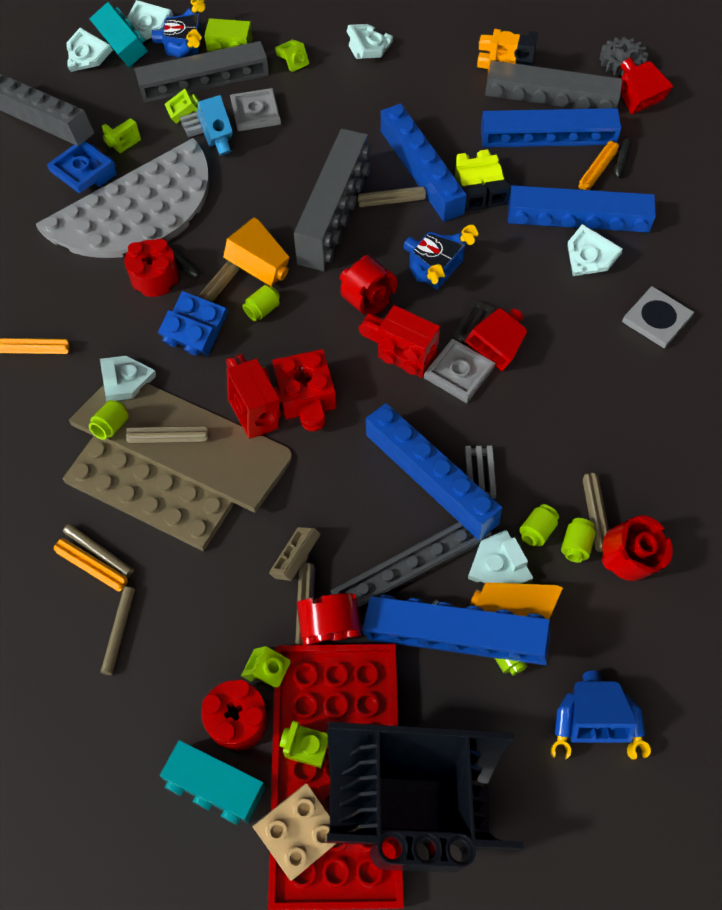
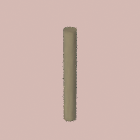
[63,524,134,579]
[100,587,135,675]

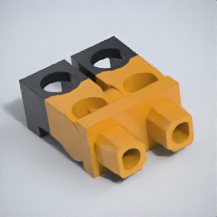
[477,29,538,73]

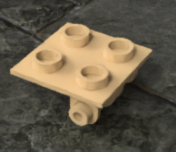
[252,783,336,881]

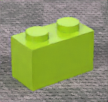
[204,18,253,52]

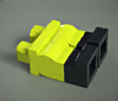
[454,149,511,212]

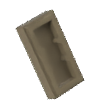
[269,527,321,581]

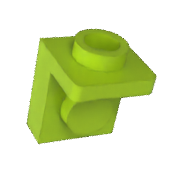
[275,39,309,72]
[165,89,200,124]
[102,118,141,153]
[241,646,290,688]
[280,720,328,769]

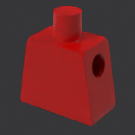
[620,58,673,115]
[464,309,527,372]

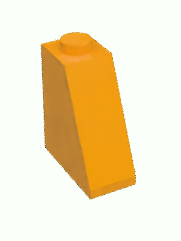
[223,217,289,286]
[470,582,563,619]

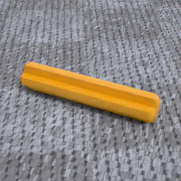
[578,141,619,190]
[0,338,70,354]
[54,538,128,591]

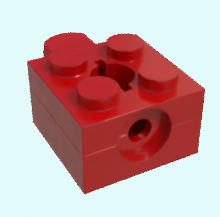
[359,305,440,378]
[272,349,336,431]
[226,354,282,439]

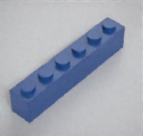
[381,103,467,222]
[481,108,621,148]
[508,185,656,232]
[366,403,502,541]
[362,595,551,665]

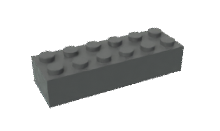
[294,129,371,271]

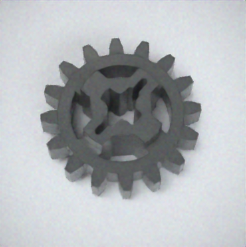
[599,37,648,76]

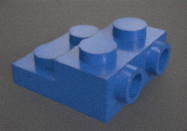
[47,141,117,194]
[158,291,229,356]

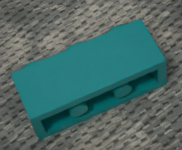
[89,2,148,68]
[159,740,266,825]

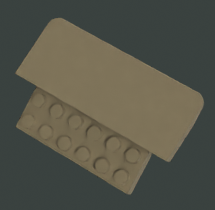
[62,383,292,552]

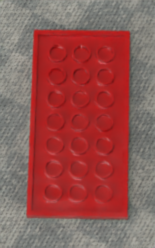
[268,644,404,910]

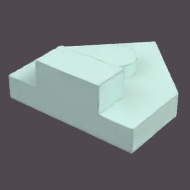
[127,0,173,41]
[347,24,393,59]
[67,28,112,72]
[567,224,623,276]
[100,356,156,402]
[468,530,533,584]

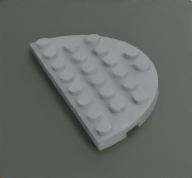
[36,138,209,258]

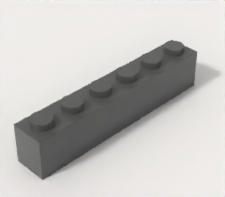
[134,41,269,103]
[485,60,622,109]
[0,74,94,146]

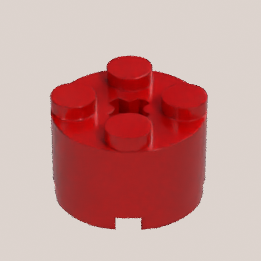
[124,239,179,297]
[340,255,398,315]
[602,515,673,581]
[296,593,361,645]
[202,680,268,751]

